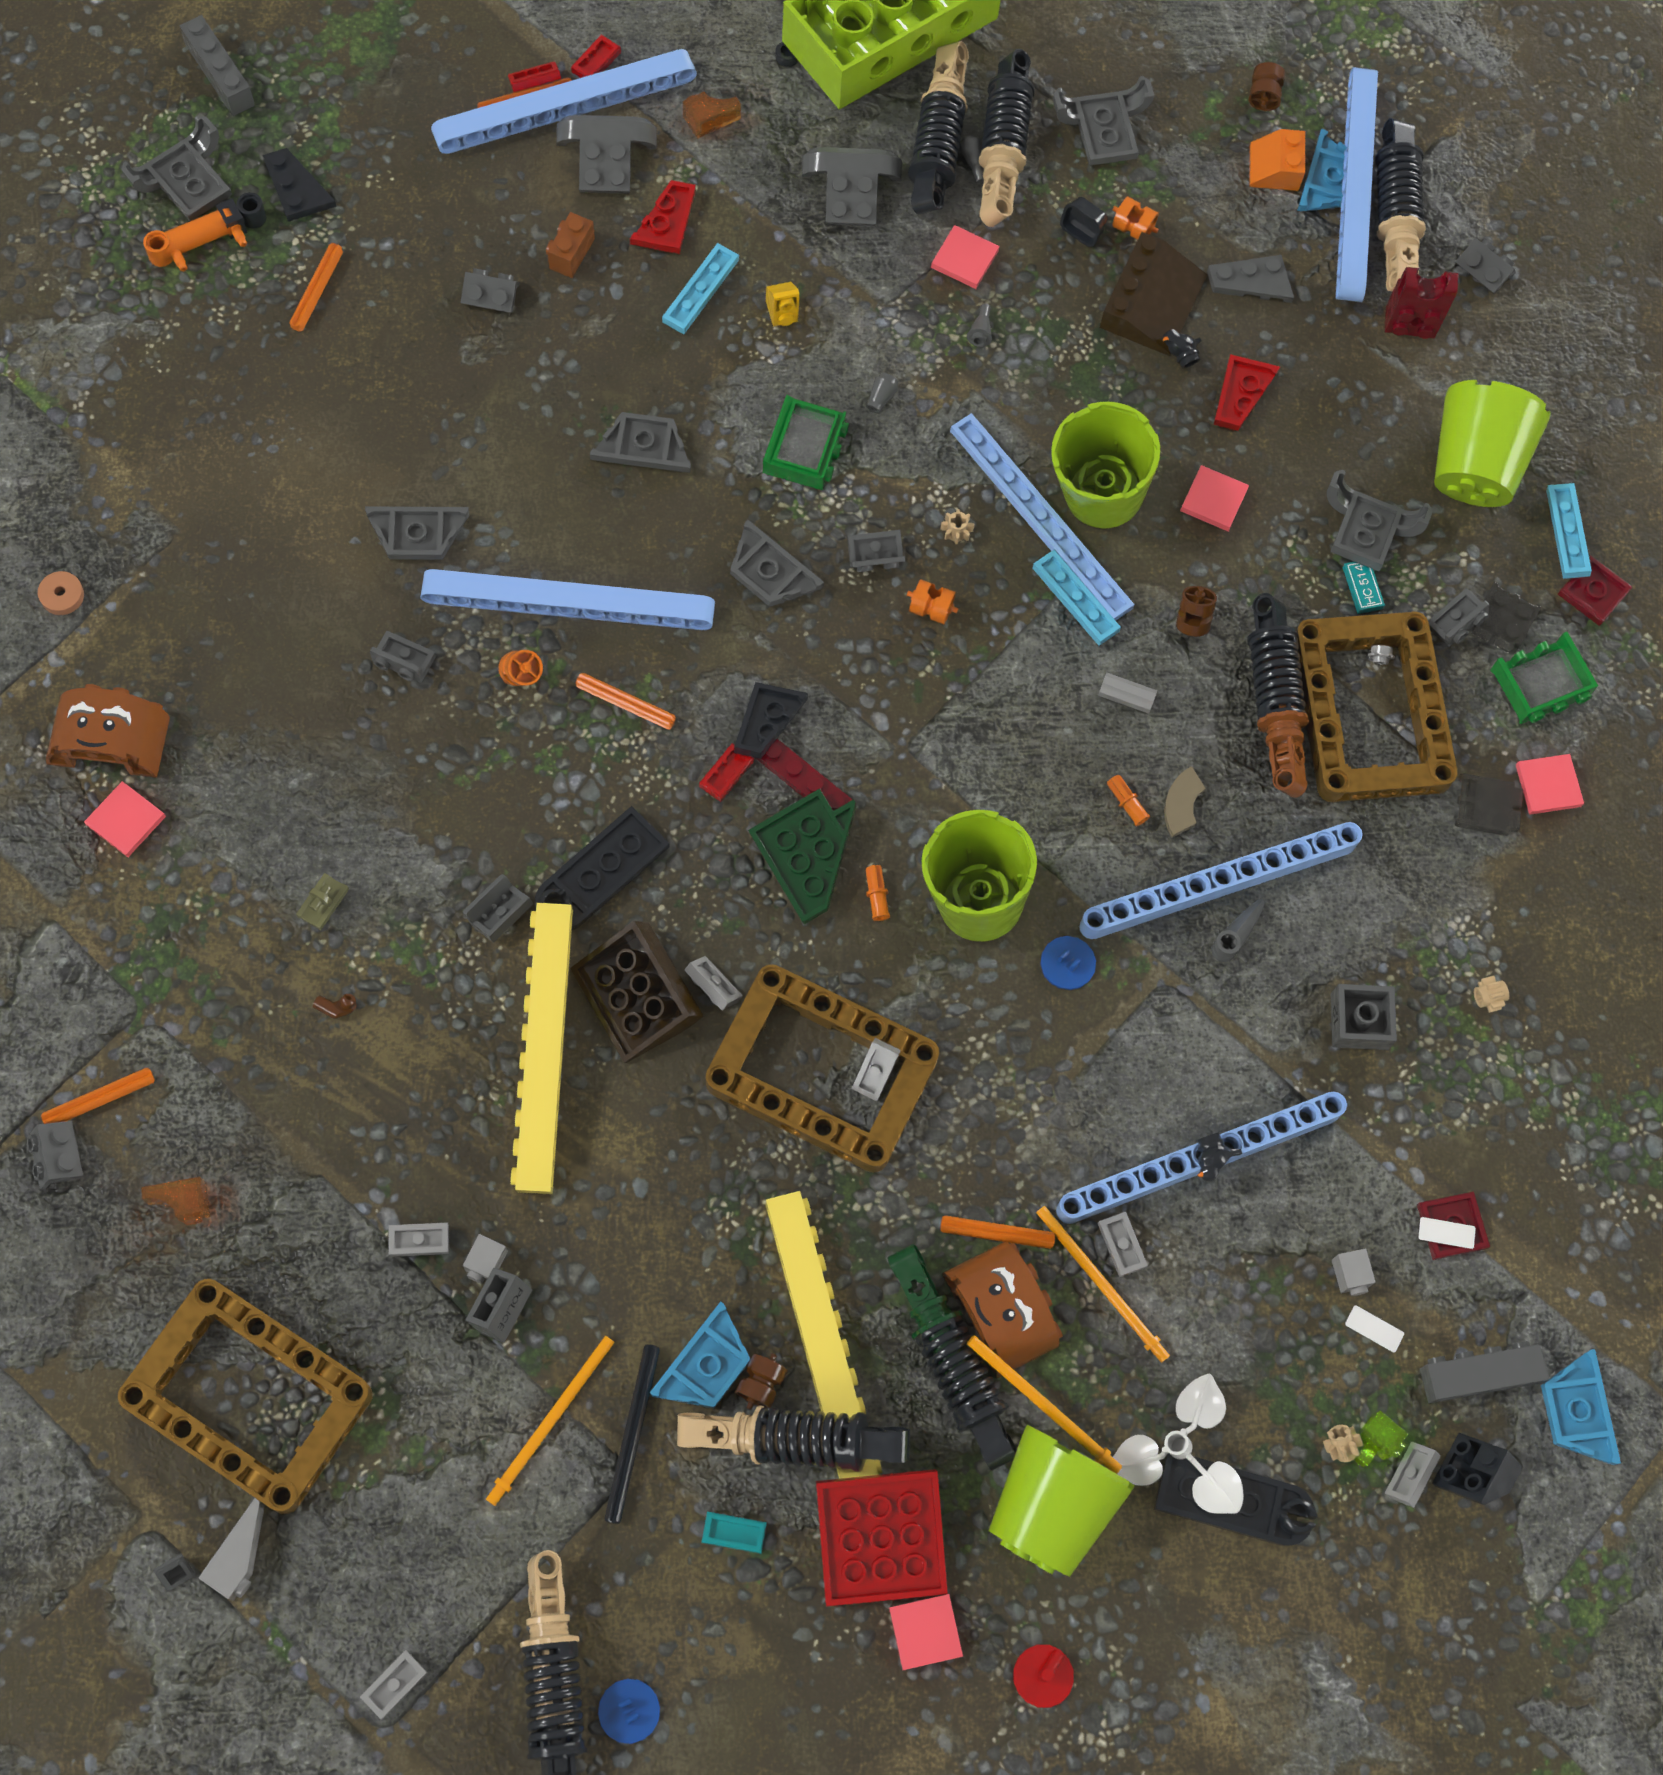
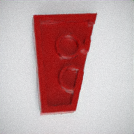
[630,180,696,254]
[1213,354,1280,431]

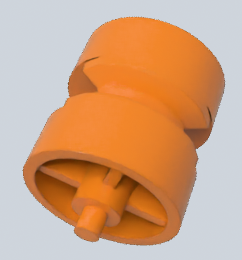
[1112,196,1159,240]
[907,579,959,624]
[499,650,543,686]

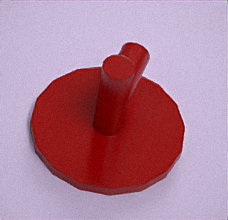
[1013,1644,1074,1708]

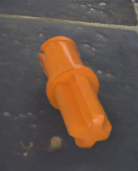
[1107,775,1150,827]
[865,865,890,921]

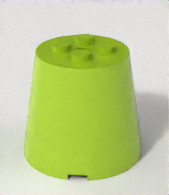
[1434,380,1551,507]
[1051,402,1160,529]
[922,810,1037,941]
[989,1425,1135,1577]

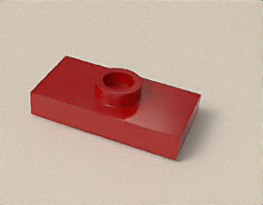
[571,34,621,78]
[508,61,561,92]
[699,743,754,802]

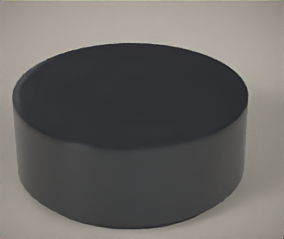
[775,42,798,67]

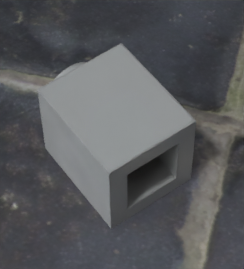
[463,1234,508,1284]
[1332,1249,1376,1296]

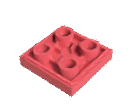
[931,225,999,289]
[1180,465,1249,531]
[1516,754,1584,815]
[84,781,166,857]
[889,1594,963,1671]

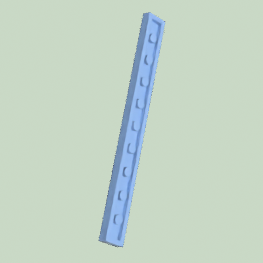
[950,413,1134,621]

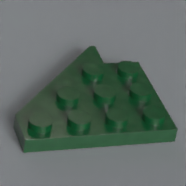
[748,788,857,924]

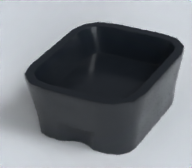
[1060,197,1108,247]

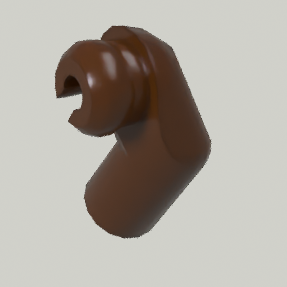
[313,994,356,1019]

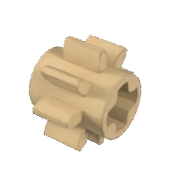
[940,509,974,544]
[1474,976,1509,1013]
[1323,1425,1363,1462]

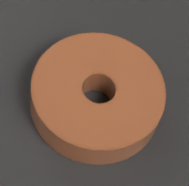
[38,571,84,615]

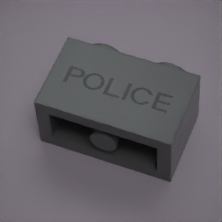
[465,1268,532,1343]

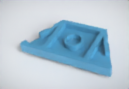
[1297,129,1347,211]
[650,1301,751,1409]
[1541,1349,1621,1465]

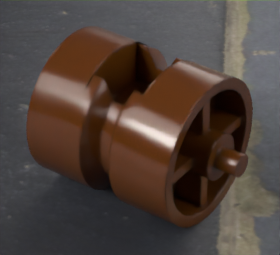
[1249,62,1285,111]
[1176,586,1217,637]
[735,1353,788,1410]

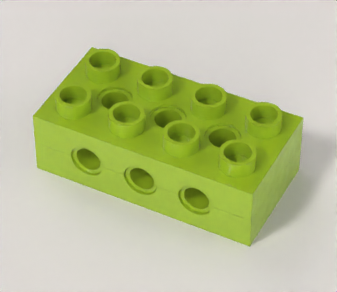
[782,0,1001,110]

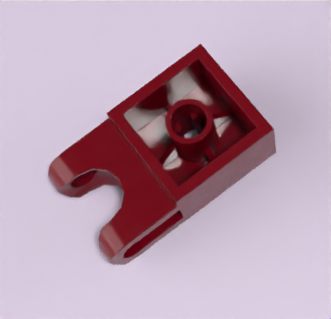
[1385,267,1458,339]

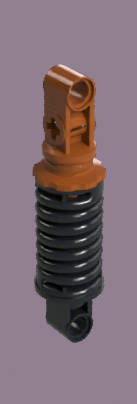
[1247,593,1309,798]

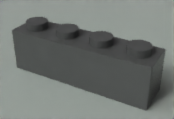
[179,15,255,116]
[1420,1341,1550,1404]

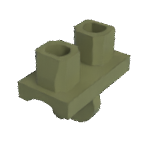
[296,873,349,930]

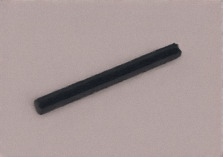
[605,1344,660,1524]

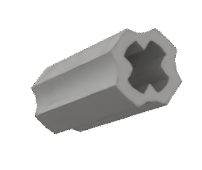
[1098,672,1157,714]

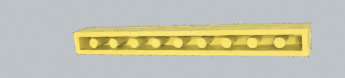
[511,903,573,1194]
[766,1191,882,1479]

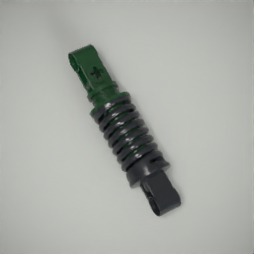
[887,1243,1017,1471]

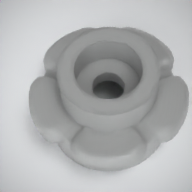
[1368,645,1395,665]

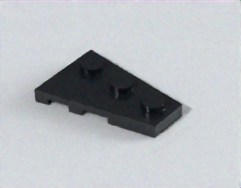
[263,148,337,222]
[734,682,808,759]

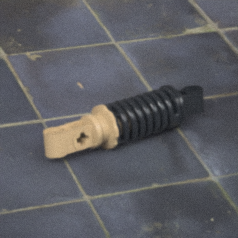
[908,41,969,215]
[979,49,1035,227]
[1375,118,1426,292]
[677,1405,910,1472]
[520,1550,588,1775]

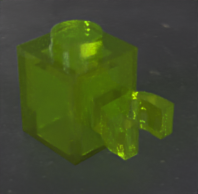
[1354,1410,1408,1468]

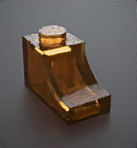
[683,91,741,139]
[141,1177,210,1225]

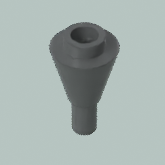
[959,136,984,183]
[967,303,992,347]

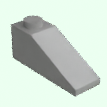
[198,1498,265,1601]

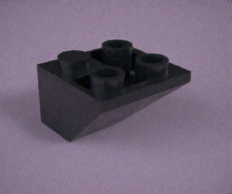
[1432,1433,1523,1505]

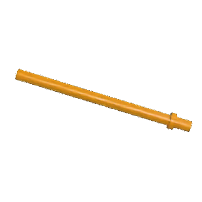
[1036,1206,1170,1363]
[967,1335,1122,1474]
[486,1336,615,1506]

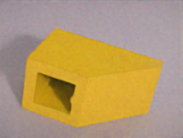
[766,282,799,327]

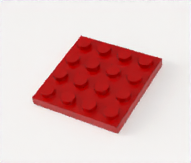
[816,1469,948,1606]

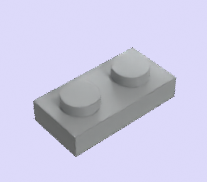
[685,956,743,1010]
[852,1038,901,1101]
[1097,1212,1148,1278]
[389,1223,449,1257]
[1385,1441,1441,1508]
[360,1650,428,1720]

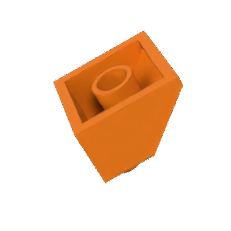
[1249,129,1305,191]

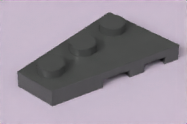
[1207,255,1294,303]

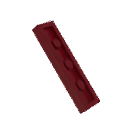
[754,739,852,811]

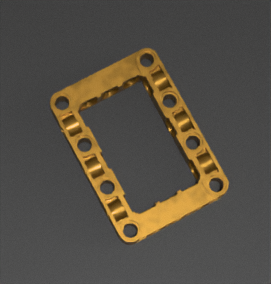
[1297,611,1457,802]
[706,964,939,1173]
[118,1279,373,1514]

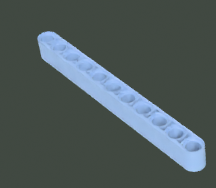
[431,49,697,154]
[1336,67,1378,302]
[420,569,715,630]
[1079,822,1362,939]
[1056,1092,1347,1224]

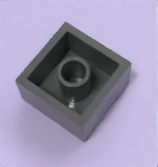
[1331,984,1397,1050]

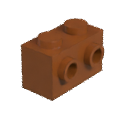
[546,212,595,278]

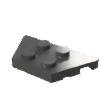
[590,412,691,473]
[365,506,469,560]
[730,520,824,607]

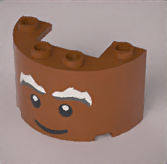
[45,684,170,778]
[942,1242,1063,1379]

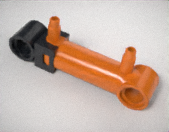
[143,192,267,272]

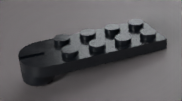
[535,806,670,930]
[1154,1453,1318,1546]

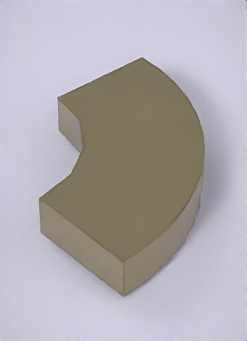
[1164,766,1206,838]

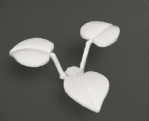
[1113,1374,1244,1514]

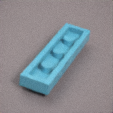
[662,243,739,334]
[1546,483,1592,579]
[1033,550,1121,646]

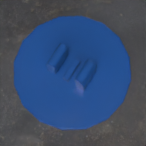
[1040,936,1096,990]
[598,1679,660,1744]

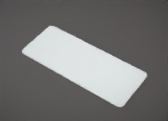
[1419,1217,1475,1249]
[1345,1305,1404,1352]

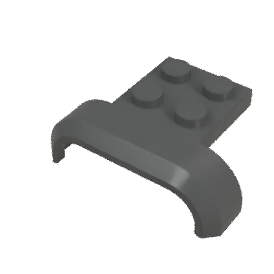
[1053,76,1154,166]
[556,115,657,194]
[122,116,232,221]
[802,147,902,226]
[1327,470,1433,571]

